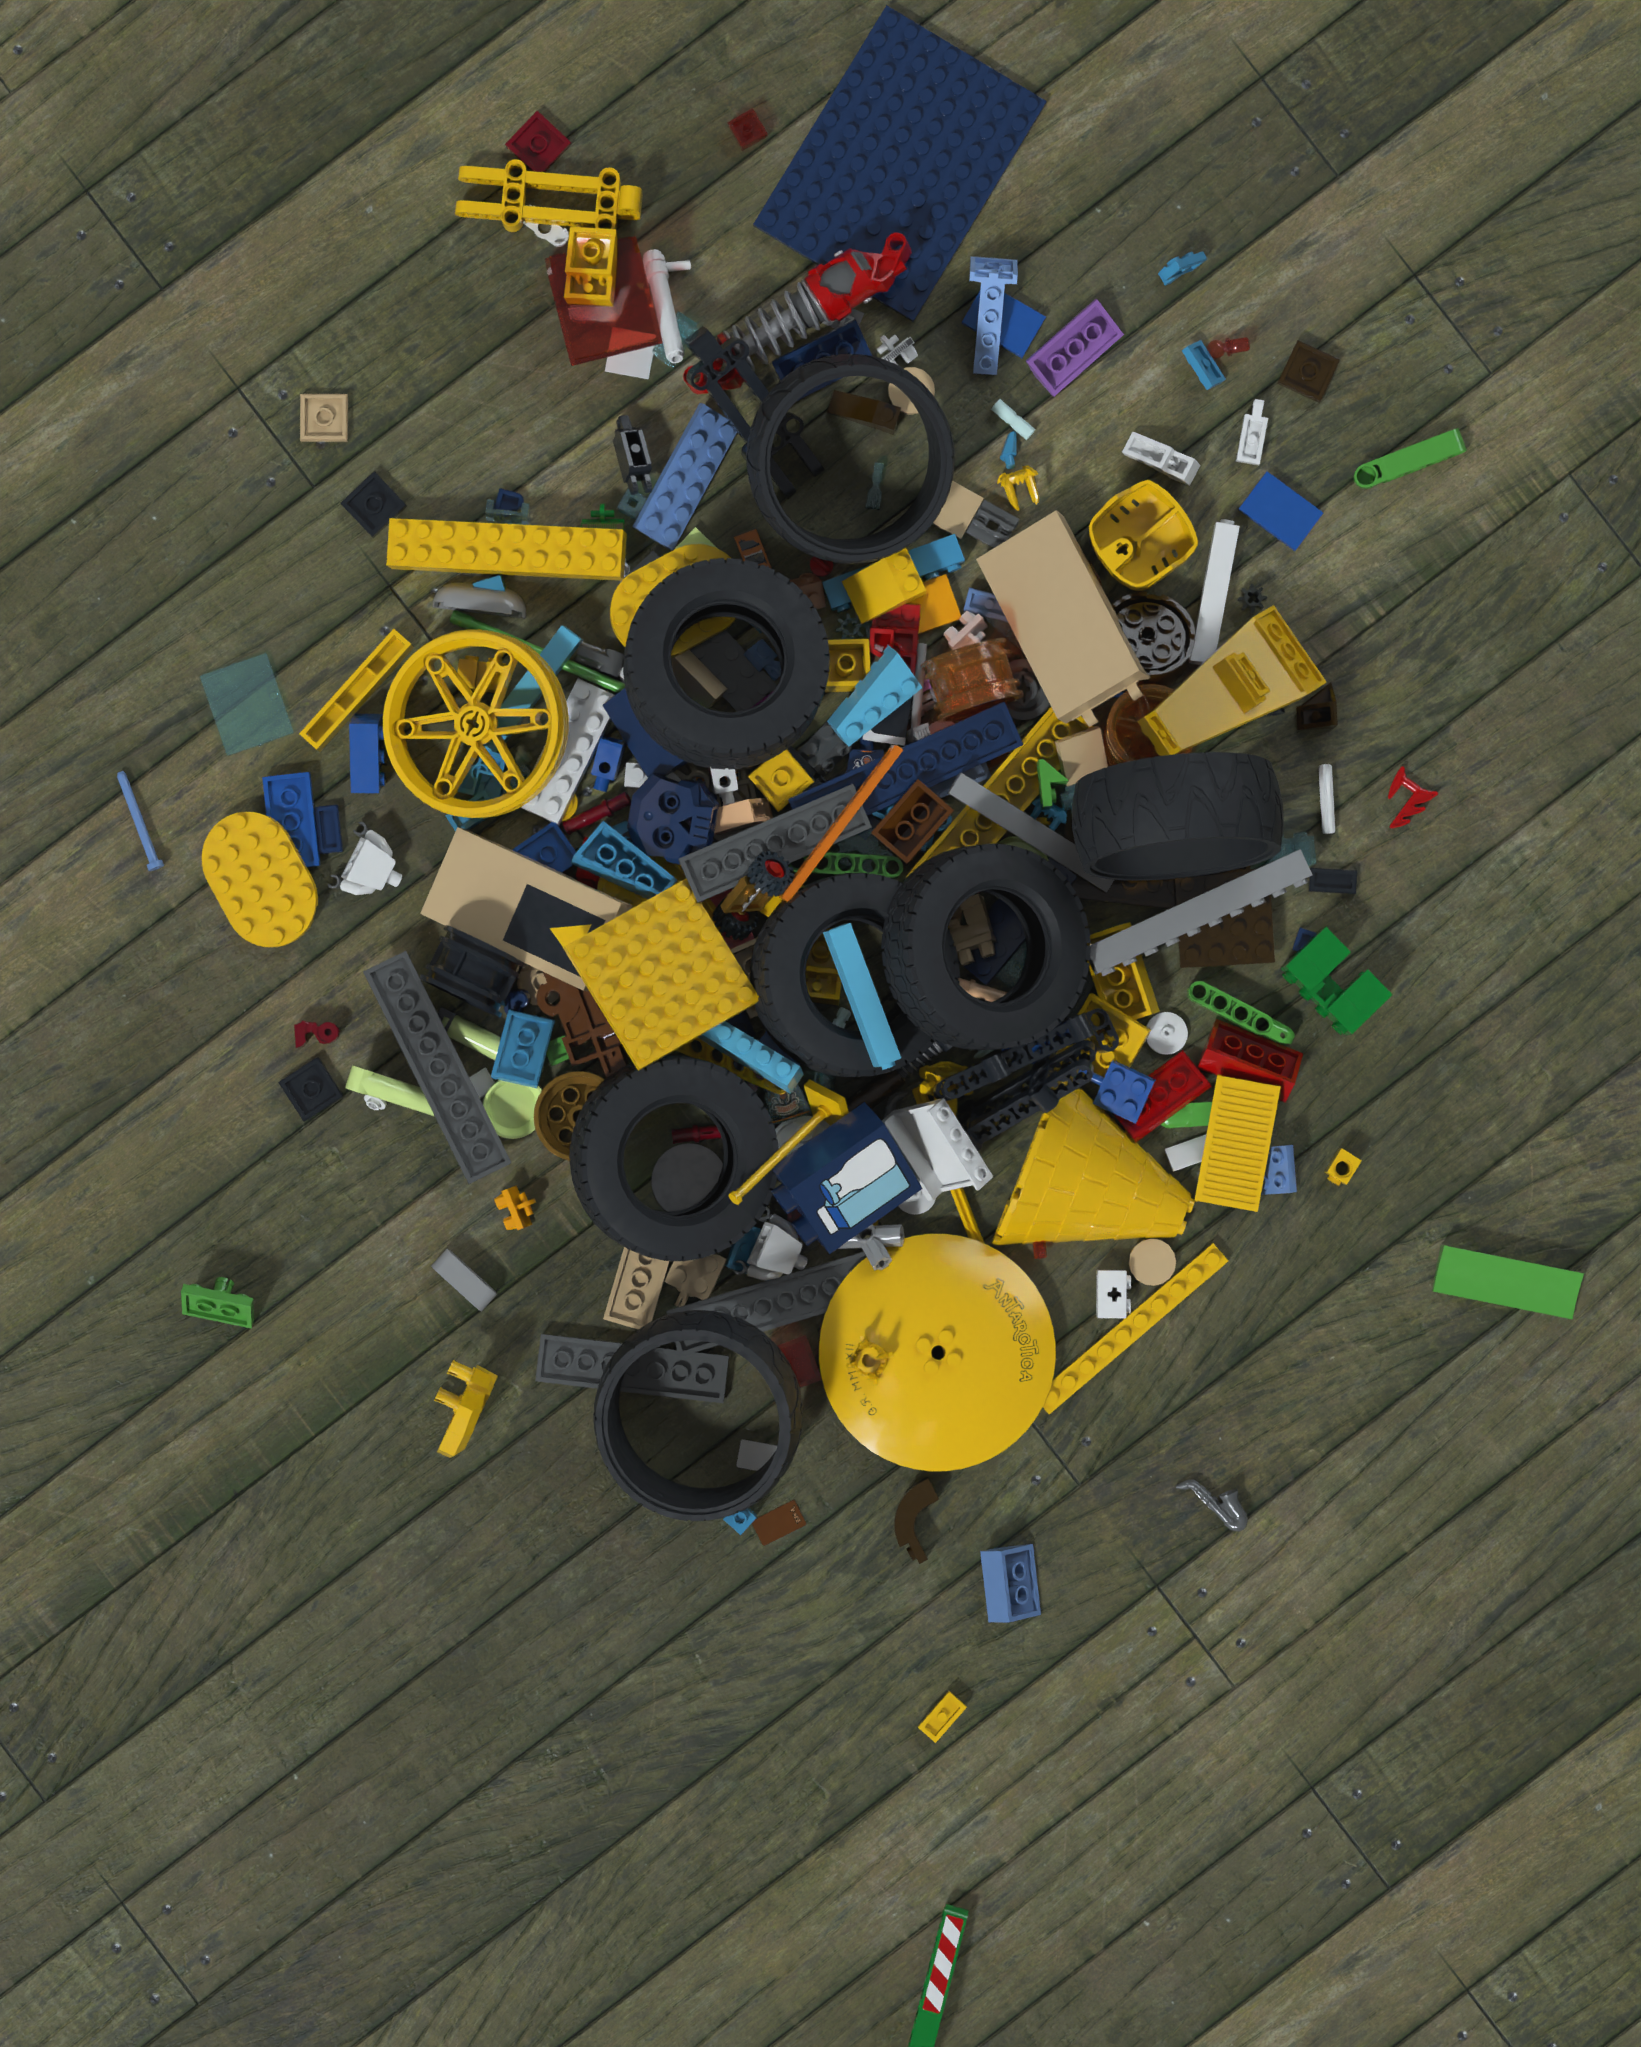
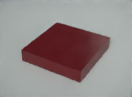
[505,111,572,172]

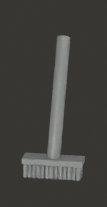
[906,643,931,744]

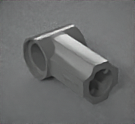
[575,642,624,678]

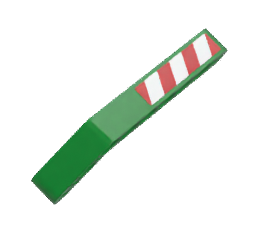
[908,1904,969,2047]

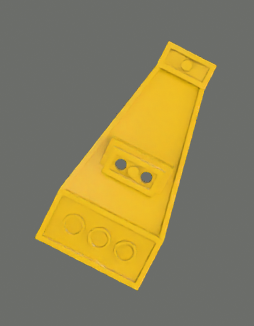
[1137,605,1327,756]

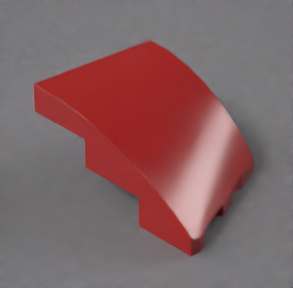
[869,603,921,676]

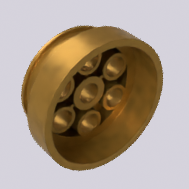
[534,1071,605,1161]

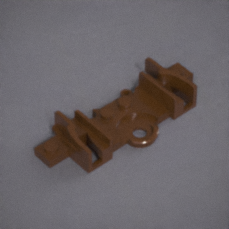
[537,972,628,1078]

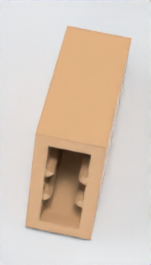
[714,798,773,835]

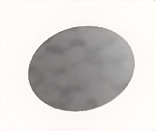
[652,1143,723,1212]

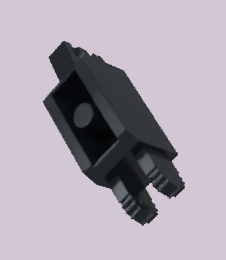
[613,415,652,495]

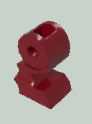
[294,1020,340,1049]

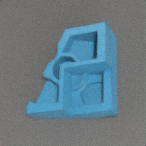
[457,751,508,799]

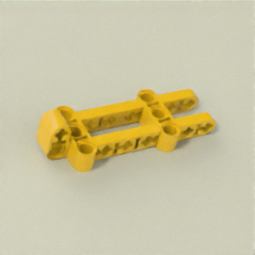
[455,159,643,232]

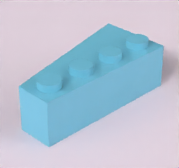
[827,645,923,746]

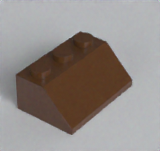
[871,779,954,866]

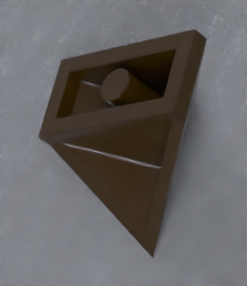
[1296,682,1338,730]

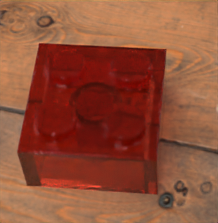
[727,108,768,151]

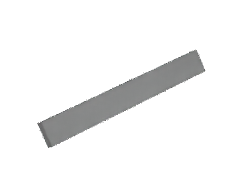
[948,773,1114,892]

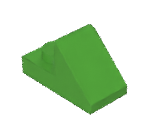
[1037,759,1069,810]

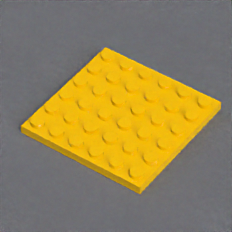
[563,879,759,1071]

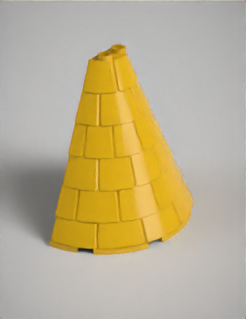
[991,1081,1195,1246]

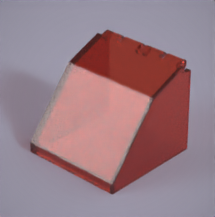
[545,236,663,366]

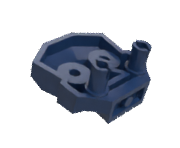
[627,773,719,864]

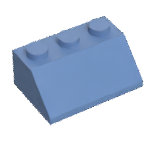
[980,1544,1041,1622]

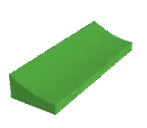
[1432,1245,1584,1319]

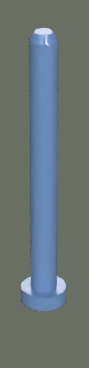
[117,771,164,871]

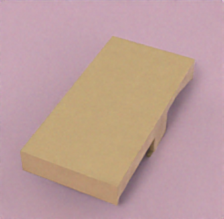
[976,511,1150,727]

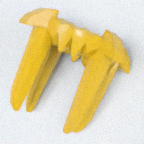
[997,466,1039,511]
[844,1335,893,1386]

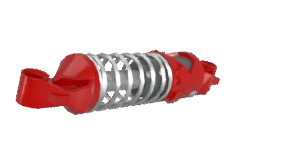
[683,233,911,394]

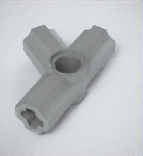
[838,1224,905,1270]

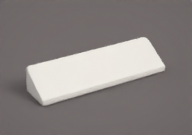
[1164,1134,1206,1171]

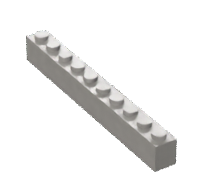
[1088,849,1312,976]

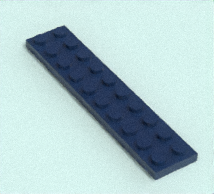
[788,701,1023,816]

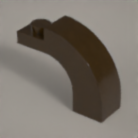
[894,1477,939,1564]

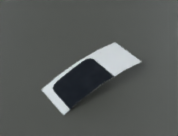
[863,655,912,746]

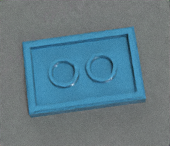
[491,1010,555,1089]

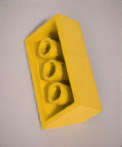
[1087,922,1160,1020]

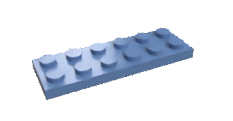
[632,403,737,550]

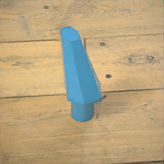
[1000,431,1017,469]

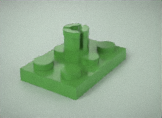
[181,1277,254,1329]

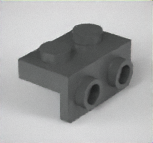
[798,722,855,777]

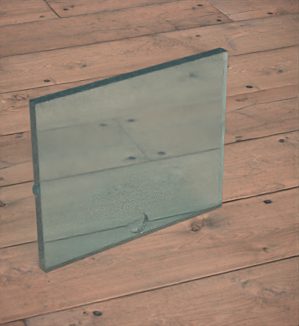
[200,653,294,756]

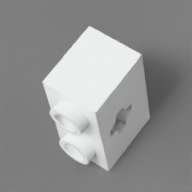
[1096,1270,1131,1318]

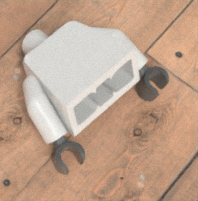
[328,822,402,895]
[733,1207,808,1281]

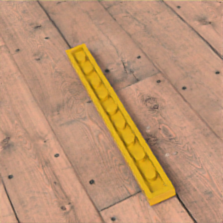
[1043,1243,1228,1414]

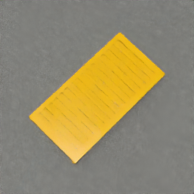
[1195,1074,1281,1212]

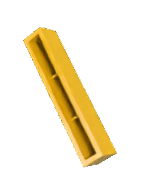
[299,629,414,752]

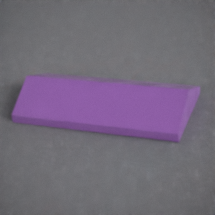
[1026,299,1124,397]

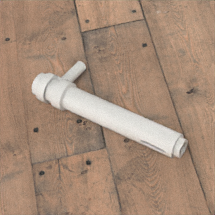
[642,249,691,363]

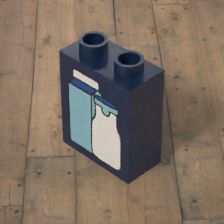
[771,1102,923,1254]

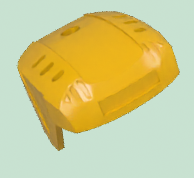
[1089,480,1198,591]

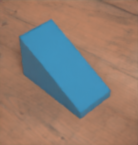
[472,574,506,591]

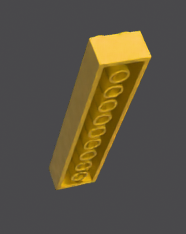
[386,518,627,581]
[905,707,1094,879]

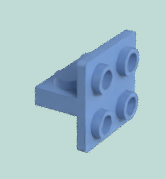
[1261,1145,1297,1195]

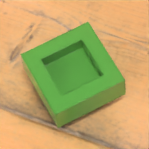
[547,1036,569,1066]

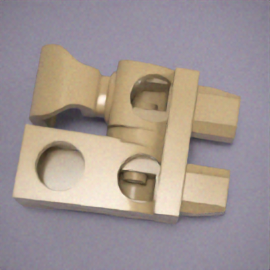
[948,894,997,966]

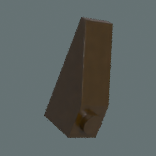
[827,390,901,435]

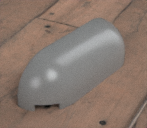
[432,582,526,619]

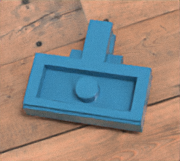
[1158,251,1207,286]

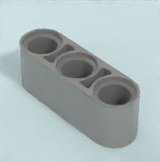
[431,1248,497,1312]

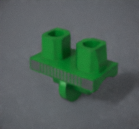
[581,504,625,530]

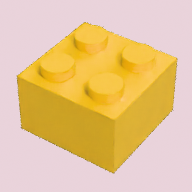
[825,639,870,692]

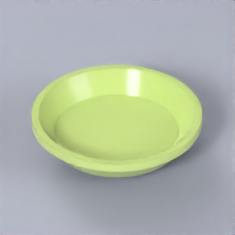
[483,1080,542,1139]

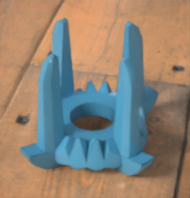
[1030,796,1067,831]

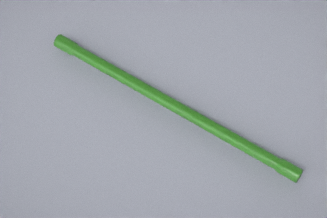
[450,609,625,693]

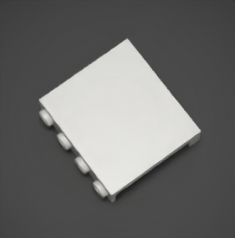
[882,1098,993,1201]

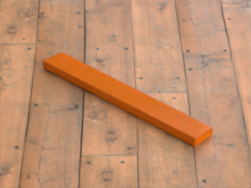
[779,745,903,902]

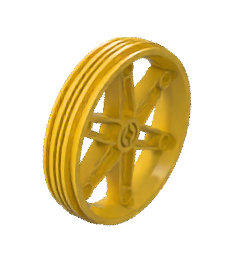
[383,629,569,818]

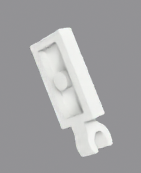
[1236,399,1268,466]

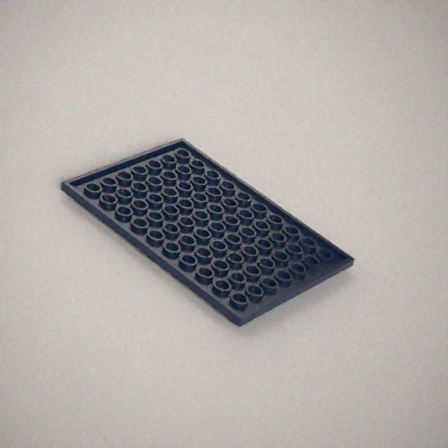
[753,5,1047,322]

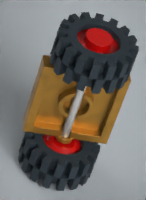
[713,851,794,940]

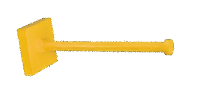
[728,1080,849,1205]

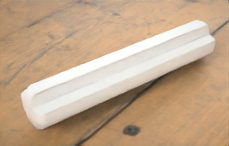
[1319,764,1335,834]

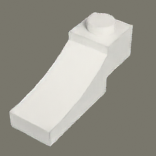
[1122,432,1200,486]

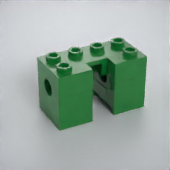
[1280,927,1393,1036]

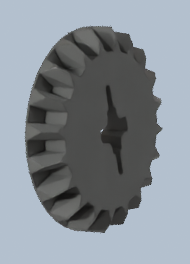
[993,659,1050,720]

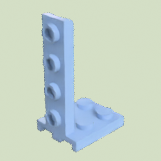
[970,256,1018,375]

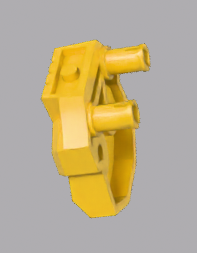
[434,1360,498,1458]

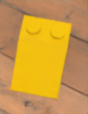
[842,548,926,624]

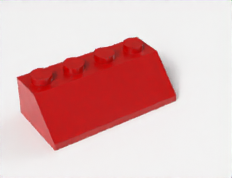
[1197,1019,1303,1103]

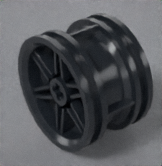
[419,925,526,1018]

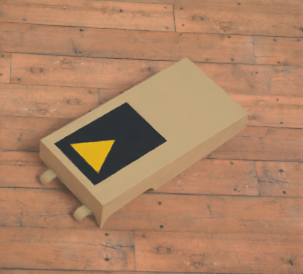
[420,827,633,991]

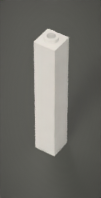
[1189,519,1240,665]

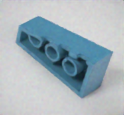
[571,821,677,899]

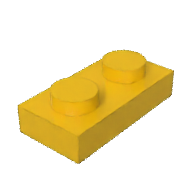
[918,1691,967,1743]

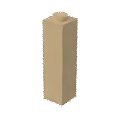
[671,650,727,709]

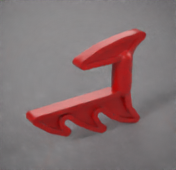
[1387,766,1438,829]

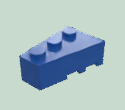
[349,714,386,793]

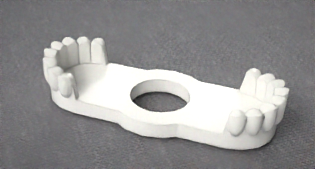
[523,205,569,247]

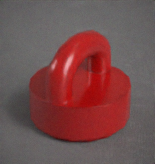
[810,556,833,577]

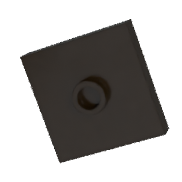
[1277,340,1340,403]

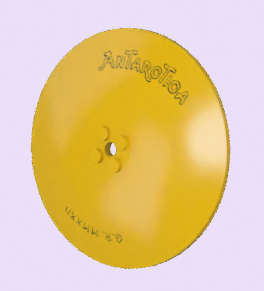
[819,1234,1056,1471]

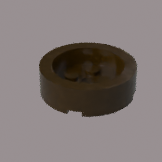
[1112,592,1195,688]

